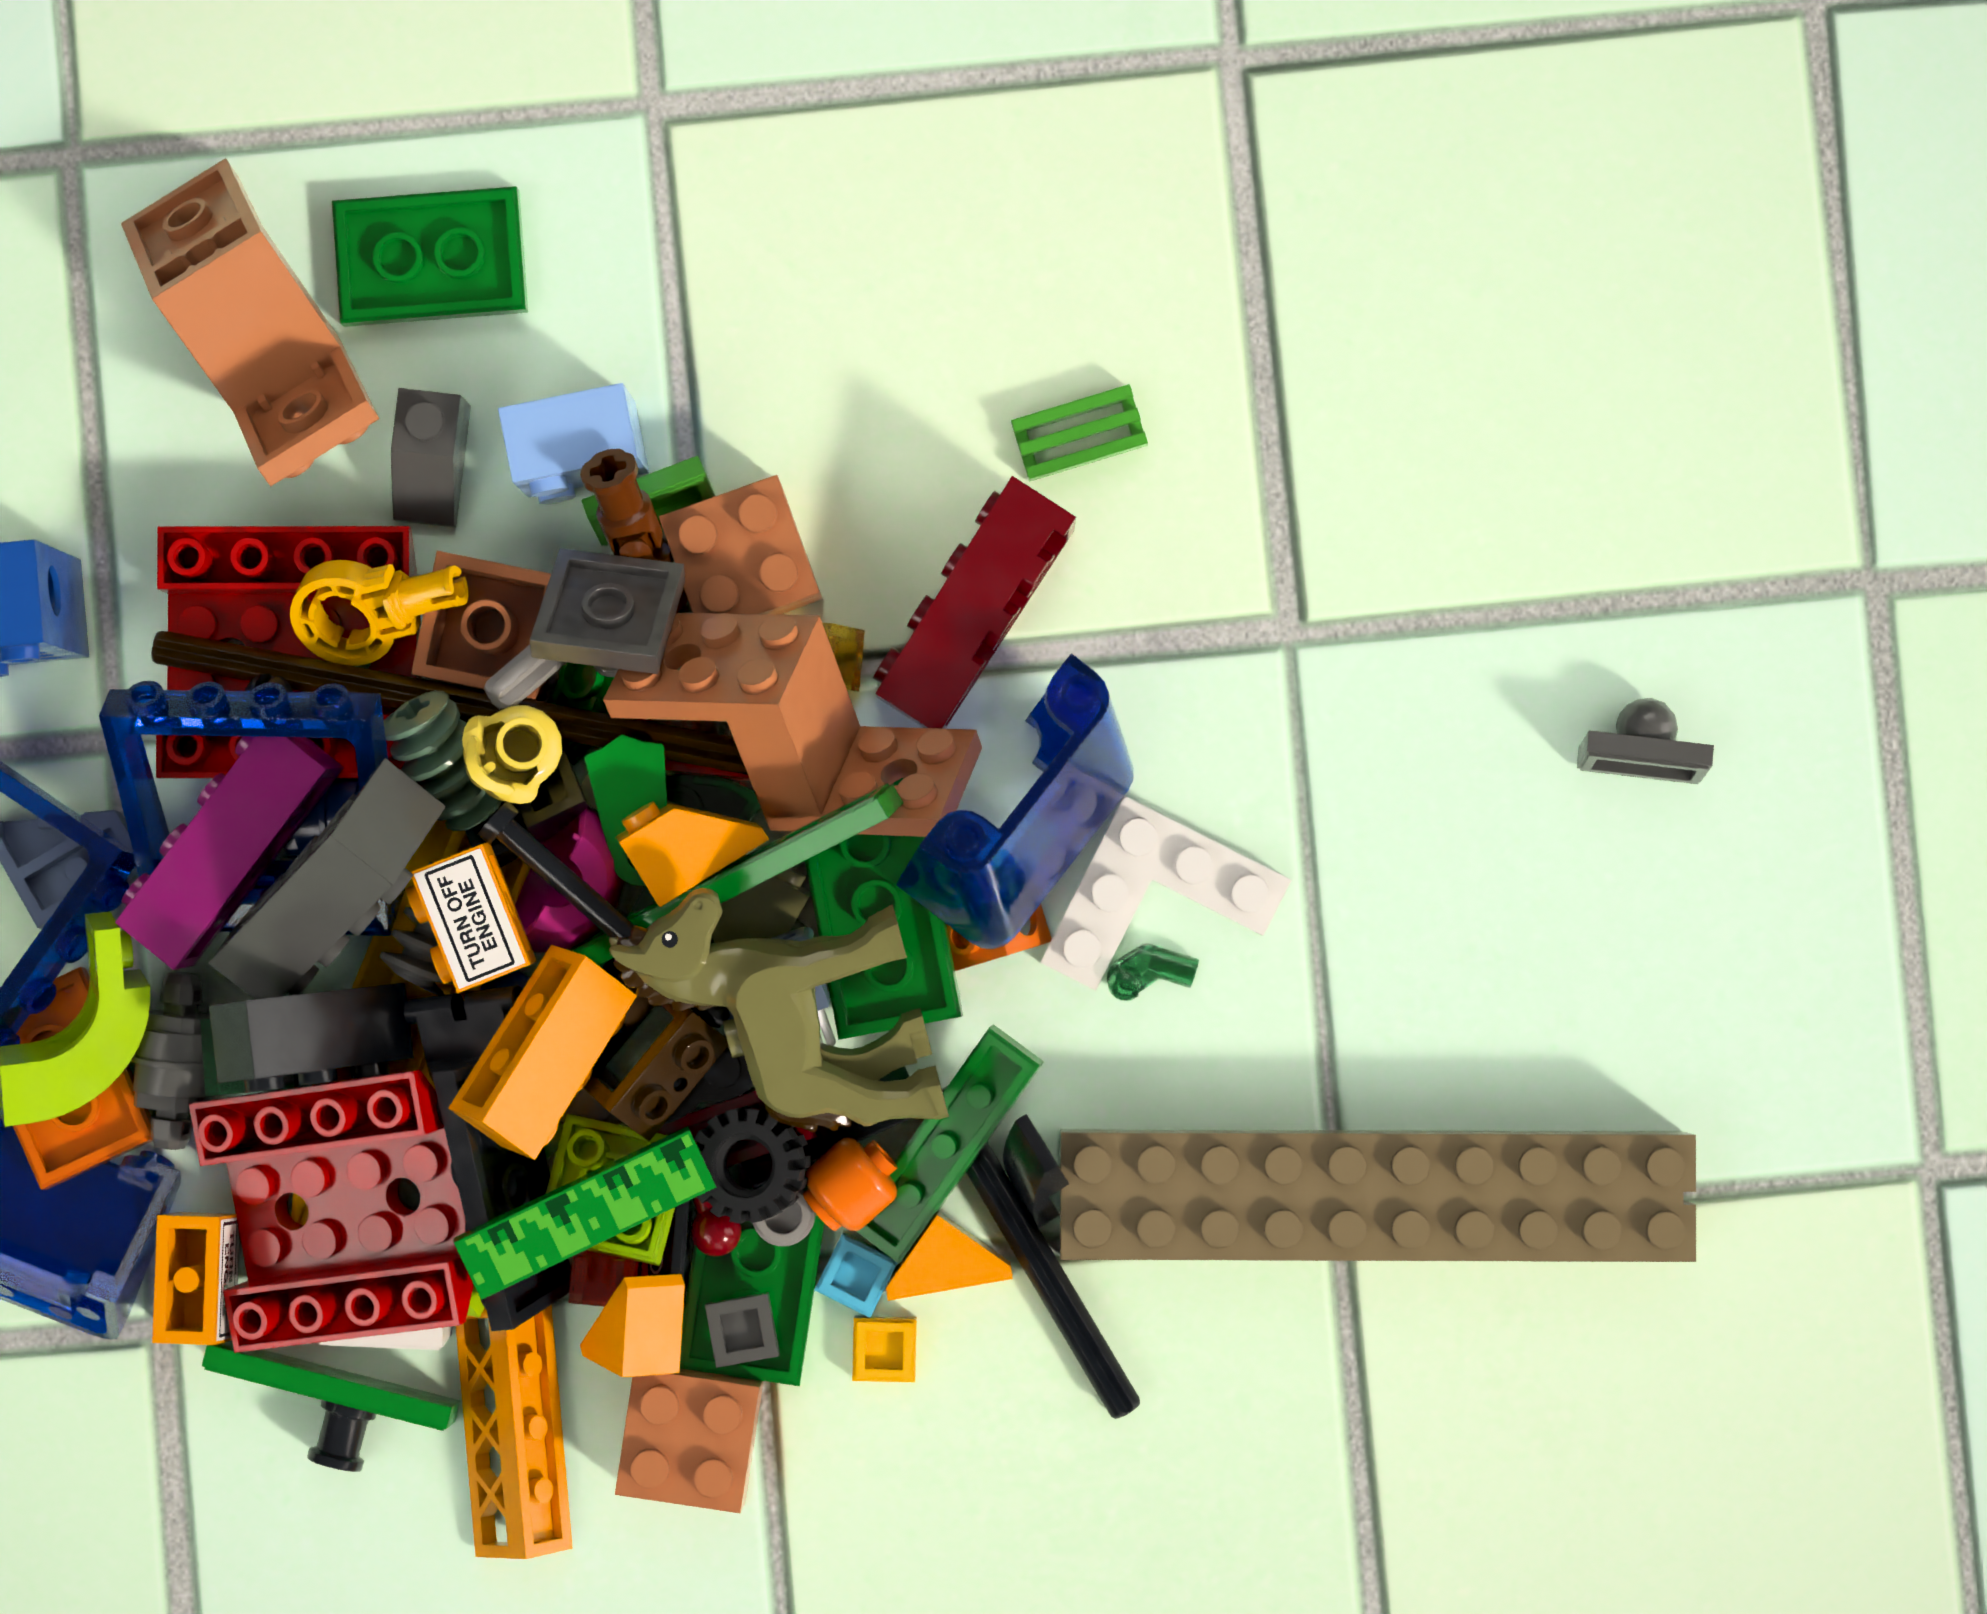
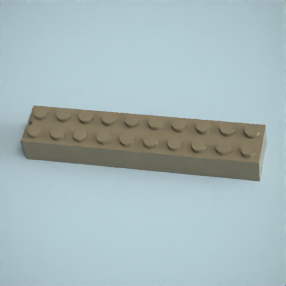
[1060,1129,1696,1262]

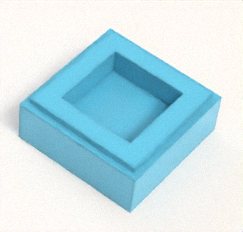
[814,1233,897,1318]

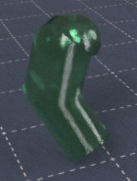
[1107,943,1199,1001]

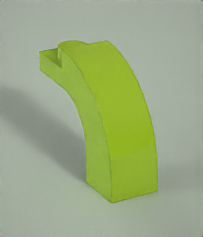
[0,912,150,1127]

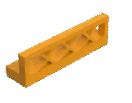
[456,1305,573,1559]

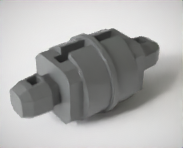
[132,971,215,1150]

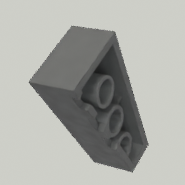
[208,758,446,999]

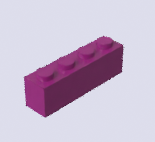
[115,720,344,970]

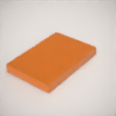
[0,967,152,1190]

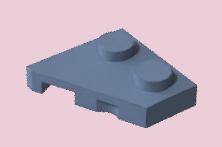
[0,810,152,930]

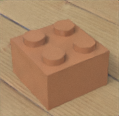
[659,475,823,615]
[411,551,551,702]
[615,1368,764,1514]

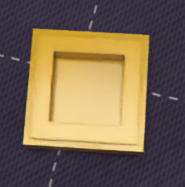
[852,1316,917,1382]

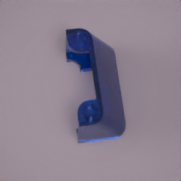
[896,653,1134,949]
[0,1116,181,1340]

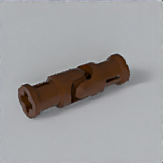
[580,448,688,613]

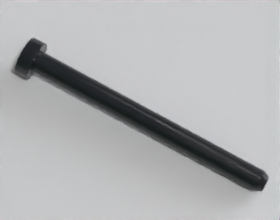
[477,801,730,1028]

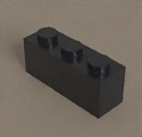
[209,983,414,1093]

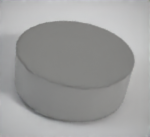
[753,1189,816,1246]

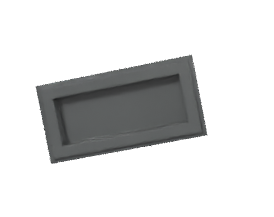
[1577,698,1714,785]

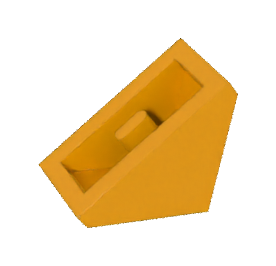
[886,1211,1013,1301]
[580,1274,685,1377]

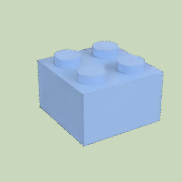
[498,383,649,504]

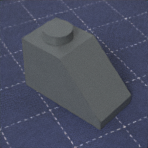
[391,388,471,528]

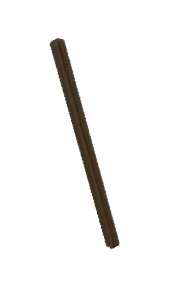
[151,631,748,775]

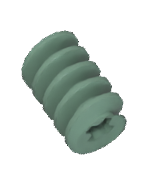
[379,690,502,831]

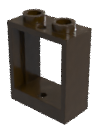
[583,958,728,1141]

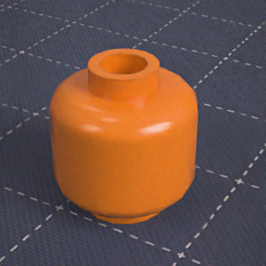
[803,1138,898,1231]

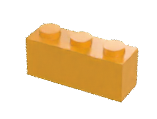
[448,945,637,1160]

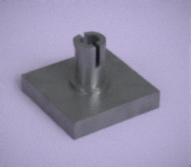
[530,548,685,677]

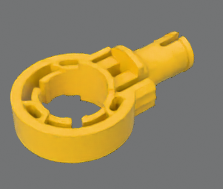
[290,560,469,666]

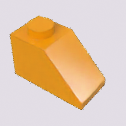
[616,801,769,907]

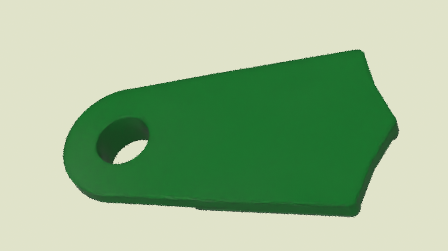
[585,734,667,886]

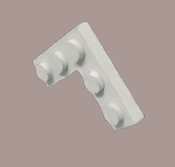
[1040,796,1292,991]

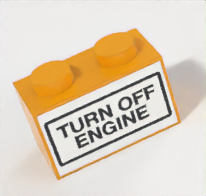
[406,843,537,993]
[152,1212,240,1345]

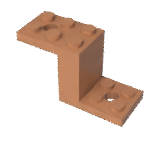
[121,158,379,487]
[603,613,982,838]

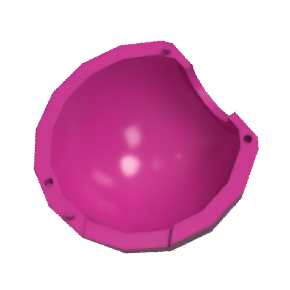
[515,805,624,953]

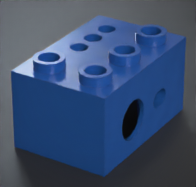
[0,539,89,677]

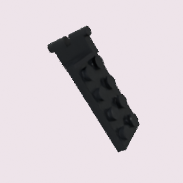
[404,985,576,1331]

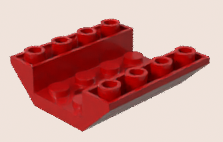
[156,526,420,779]
[189,1069,474,1353]

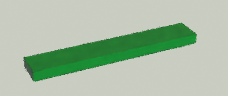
[567,783,903,966]

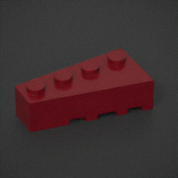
[873,476,1076,729]

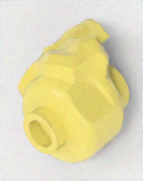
[462,705,562,804]

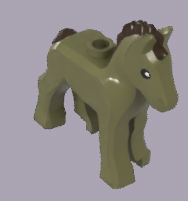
[609,888,949,1133]

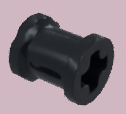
[307,1400,377,1472]

